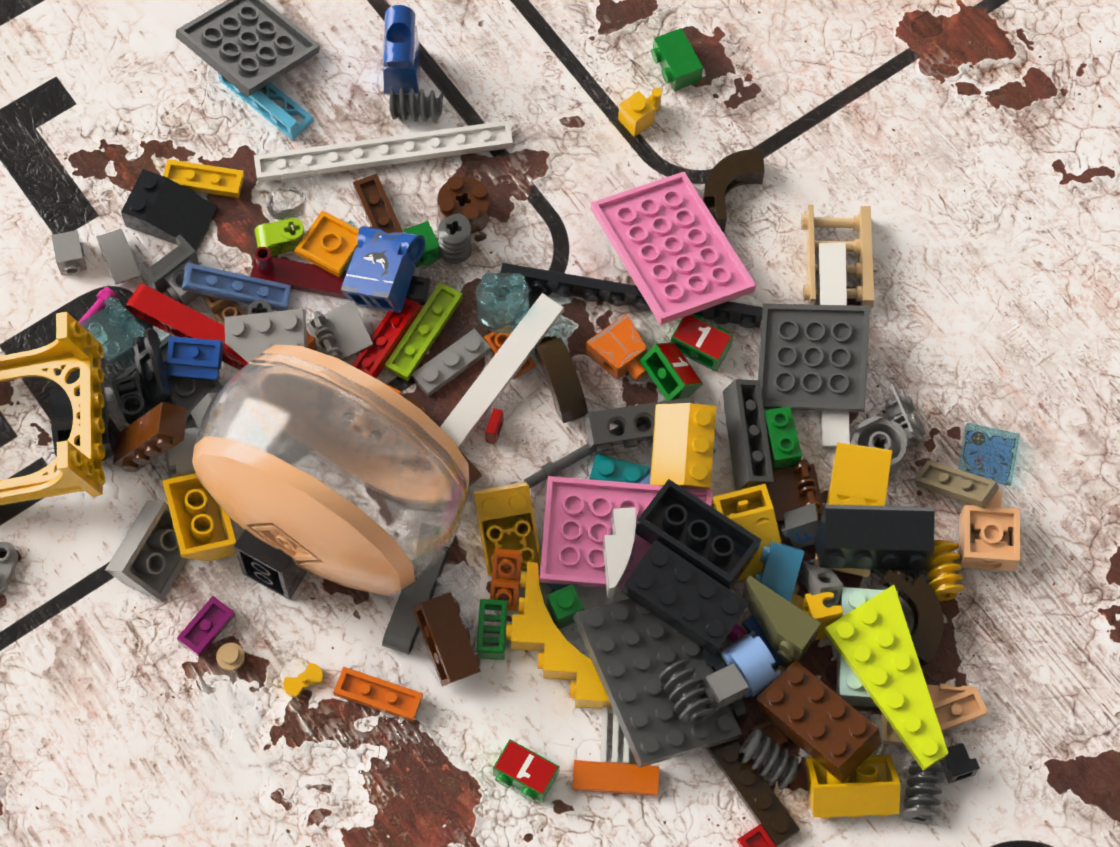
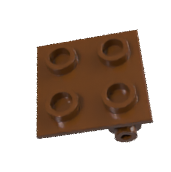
[767,459,824,522]

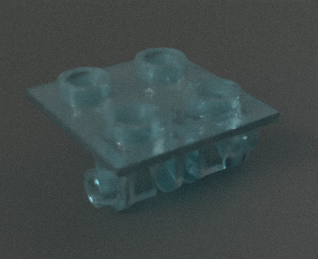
[79,296,146,362]

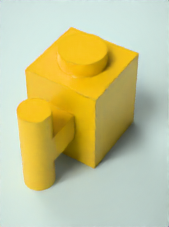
[618,88,662,137]

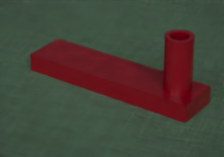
[250,247,349,300]

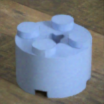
[721,631,781,698]

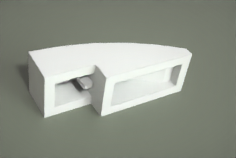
[603,507,636,598]

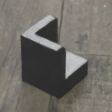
[940,743,980,784]

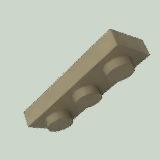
[914,460,999,509]

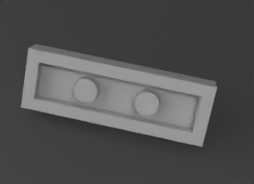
[411,328,491,397]

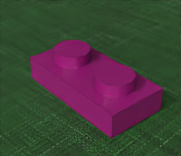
[177,596,235,658]

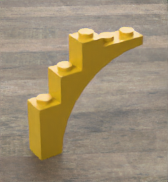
[506,562,612,709]

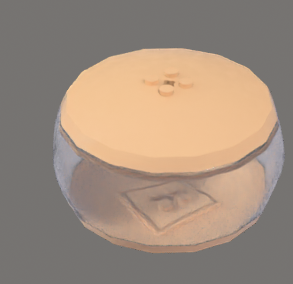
[192,345,469,596]

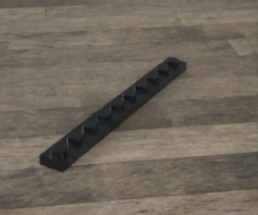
[500,263,763,329]

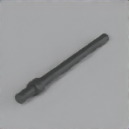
[524,420,645,489]

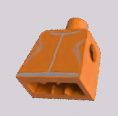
[586,314,647,381]

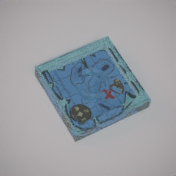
[958,423,1020,486]

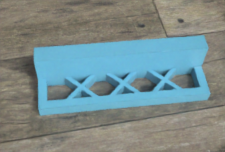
[218,73,314,141]

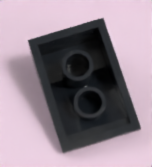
[121,169,218,252]

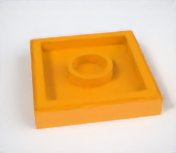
[294,210,359,278]

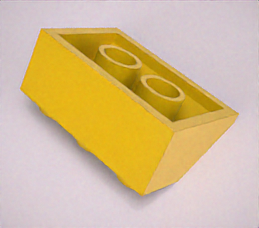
[650,403,716,489]
[162,473,236,562]
[806,755,900,819]

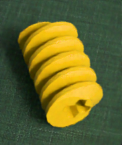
[927,540,965,601]

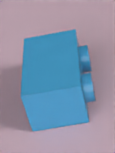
[755,541,804,602]

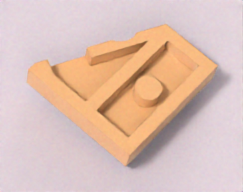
[926,684,988,732]

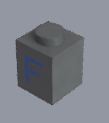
[781,503,821,549]

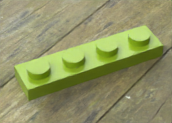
[385,282,463,381]

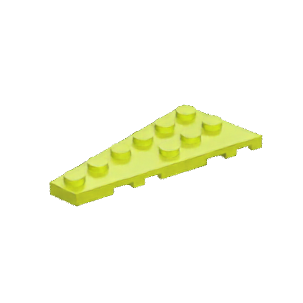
[824,585,948,771]

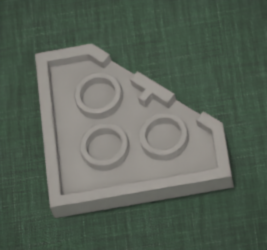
[224,308,307,364]

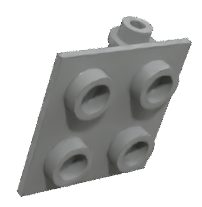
[306,300,374,360]
[885,384,926,449]

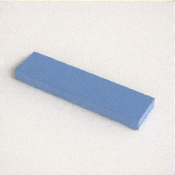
[182,263,291,311]

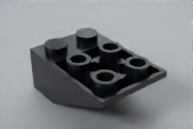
[50,382,114,457]

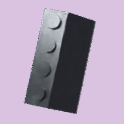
[814,504,935,570]

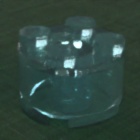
[475,272,530,333]

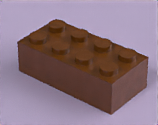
[756,660,882,783]

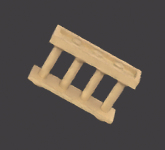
[801,205,874,309]

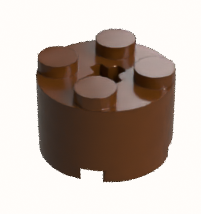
[437,175,490,234]

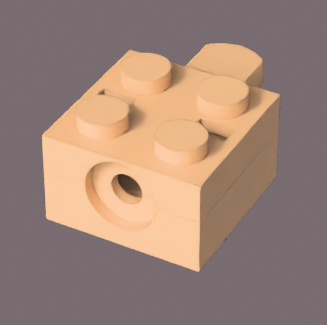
[959,489,1020,572]

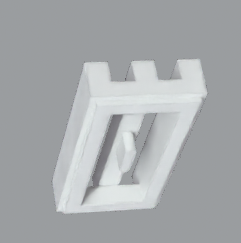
[600,706,629,764]

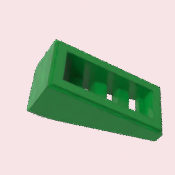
[476,599,508,660]

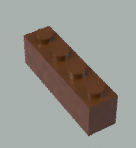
[113,402,188,472]

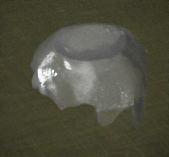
[266,186,306,222]

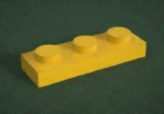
[163,159,244,198]

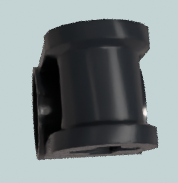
[110,371,148,425]

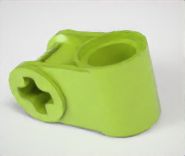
[254,218,306,257]

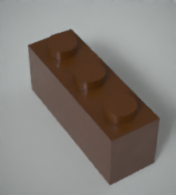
[413,592,481,687]

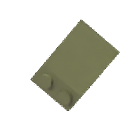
[742,576,821,664]

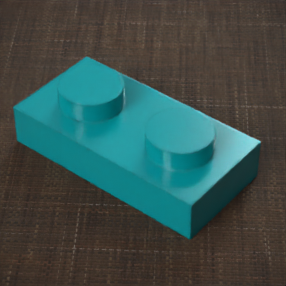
[589,454,649,484]

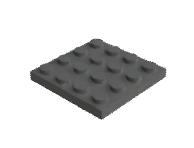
[175,0,320,97]
[758,303,871,412]

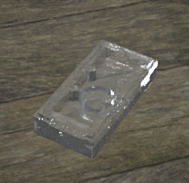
[280,158,338,208]

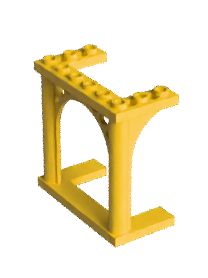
[0,312,105,505]

